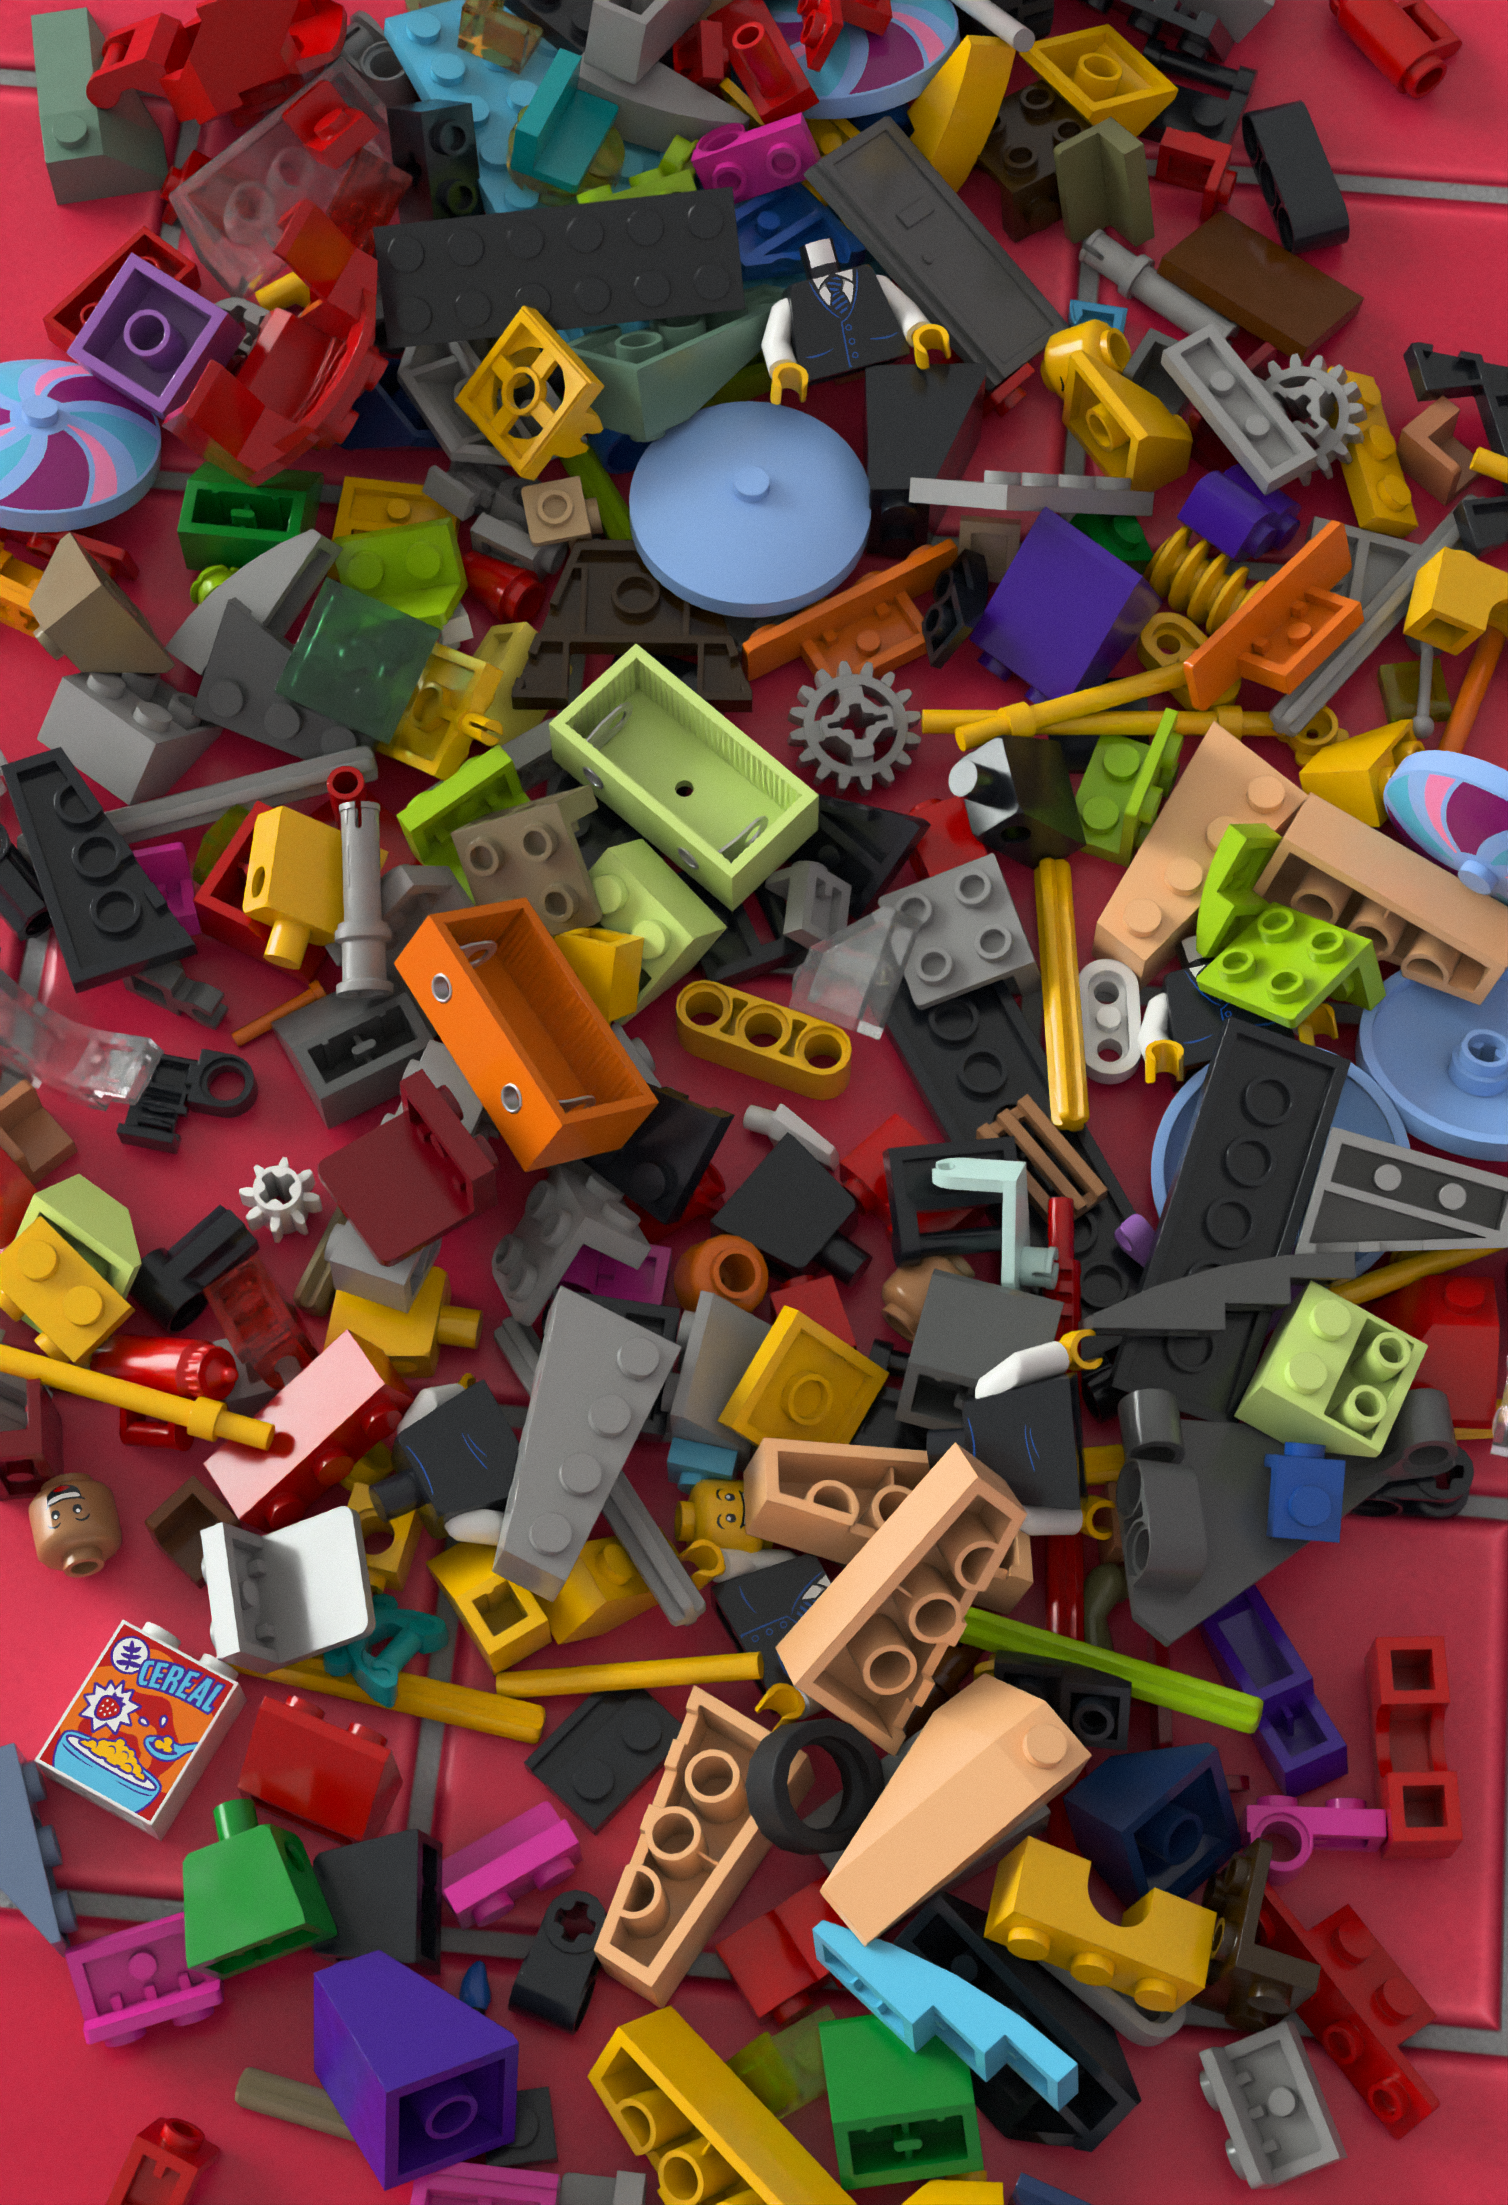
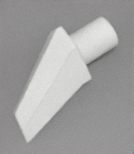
[743,1104,839,1171]

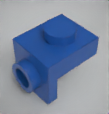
[1264,1442,1346,1543]

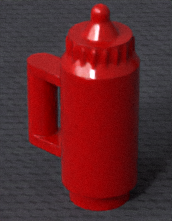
[1329,0,1462,99]
[90,1334,239,1451]

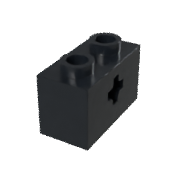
[386,99,484,224]

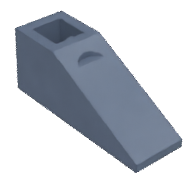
[0,1743,79,1957]

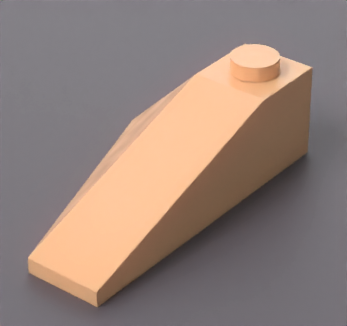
[819,1673,1092,1947]

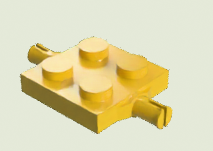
[364,638,504,781]

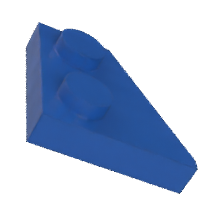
[735,182,867,281]

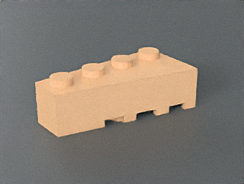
[1252,792,1508,1005]
[775,1442,1028,1757]
[594,1685,816,2009]

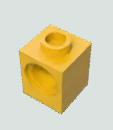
[347,1482,423,1594]

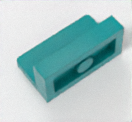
[510,48,619,193]

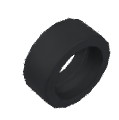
[745,1718,885,1855]

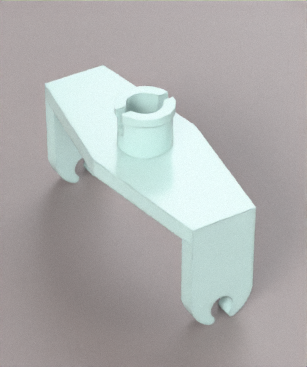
[932,1157,1059,1293]

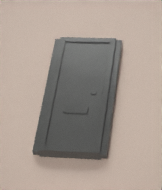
[804,116,1070,392]

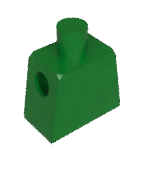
[183,1799,338,1980]

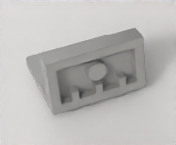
[878,853,1042,1010]

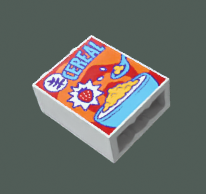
[34,1620,247,1841]

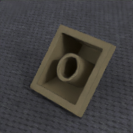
[28,532,175,673]

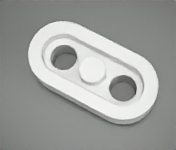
[1079,959,1141,1084]

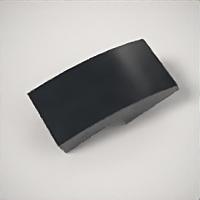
[921,548,988,669]
[994,1650,1132,1750]

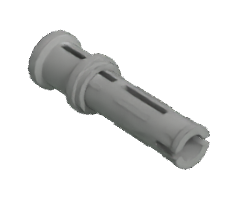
[334,801,394,999]

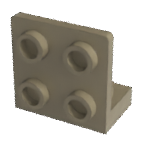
[451,784,603,936]

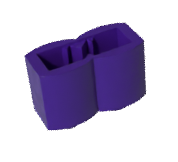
[1177,463,1302,563]

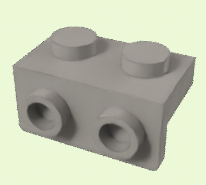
[1199,2021,1348,2189]

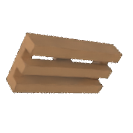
[976,1094,1108,1224]

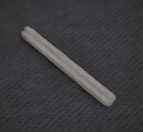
[1269,494,1485,737]
[17,745,378,869]
[494,1316,706,1627]

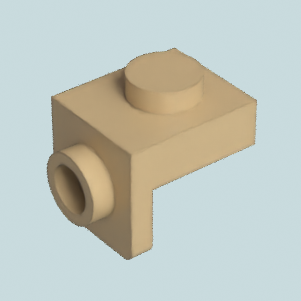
[521,476,603,553]

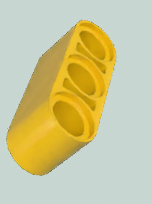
[676,980,852,1100]

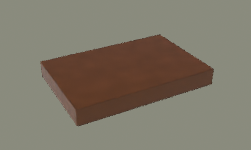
[1156,210,1364,362]

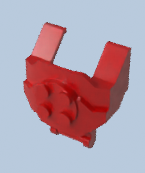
[86,0,347,127]
[161,197,389,488]

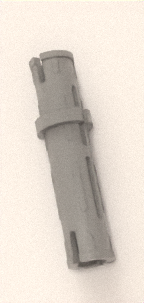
[1079,229,1240,346]

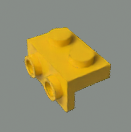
[0,1216,136,1369]

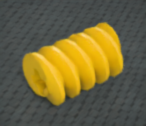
[1143,525,1267,636]

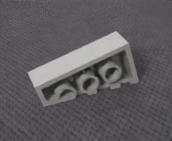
[324,1039,501,1314]
[492,1286,682,1602]

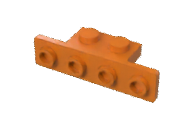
[1183,520,1364,711]
[742,538,958,702]

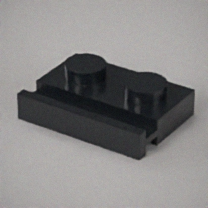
[524,1688,682,1836]

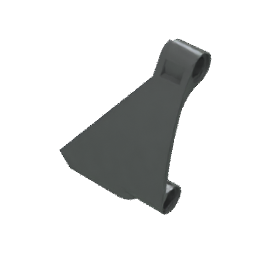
[1116,1388,1458,1647]

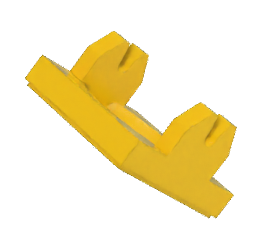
[455,305,605,481]

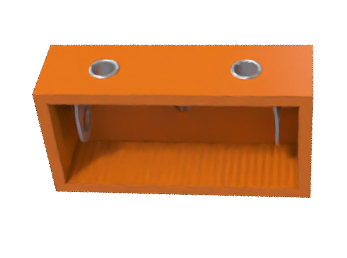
[393,897,659,1172]

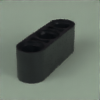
[1242,100,1350,255]

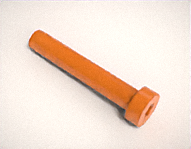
[231,979,327,1047]

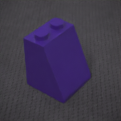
[969,506,1163,704]
[314,1950,519,2191]

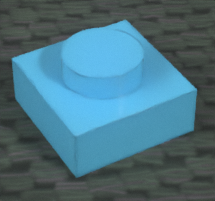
[667,1437,738,1495]

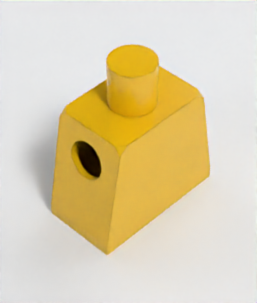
[242,806,389,969]
[323,1266,483,1378]

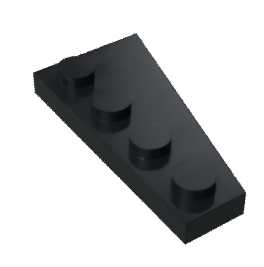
[1,747,198,994]

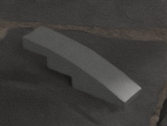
[1078,1252,1356,1337]

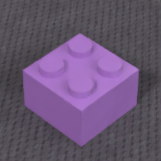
[66,252,247,420]

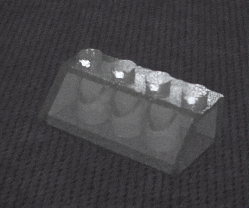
[168,56,395,300]

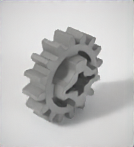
[1255,353,1367,486]
[787,661,921,796]

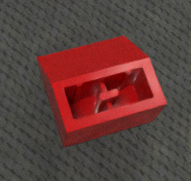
[193,800,330,984]
[237,1695,403,1846]

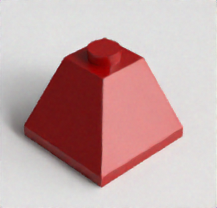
[1364,1275,1500,1430]

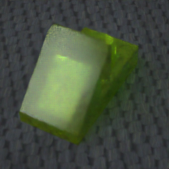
[725,2005,837,2120]

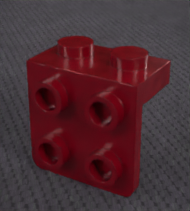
[318,1069,500,1267]

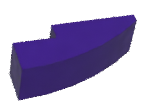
[1197,1584,1348,1797]

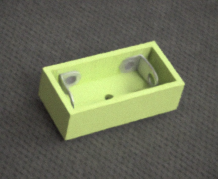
[549,644,819,912]

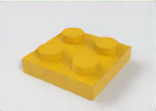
[717,1305,890,1448]

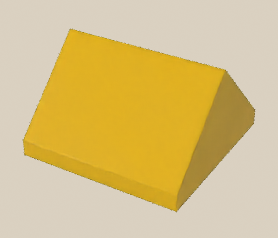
[1020,24,1178,137]

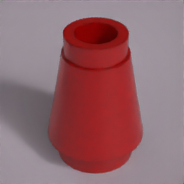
[462,550,546,624]

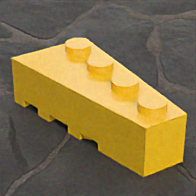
[587,2005,857,2205]

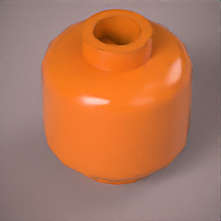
[674,1234,768,1313]

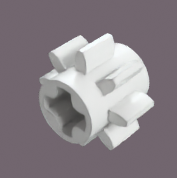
[239,1157,322,1243]

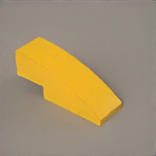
[907,35,1016,193]

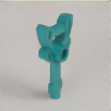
[323,1593,449,1708]

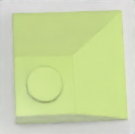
[14,1174,142,1369]

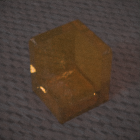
[457,0,543,75]

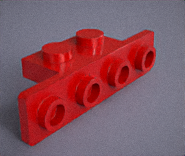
[1254,1881,1440,2139]

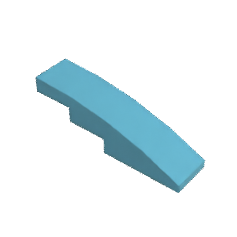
[812,1920,1078,2112]

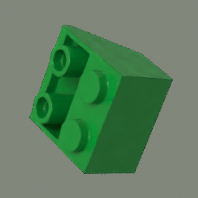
[177,461,324,571]
[818,2014,984,2191]

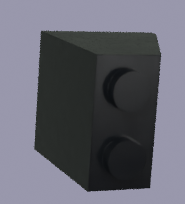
[863,363,986,557]

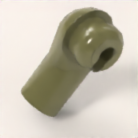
[1084,1562,1129,1652]

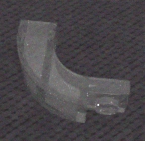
[0,969,165,1111]

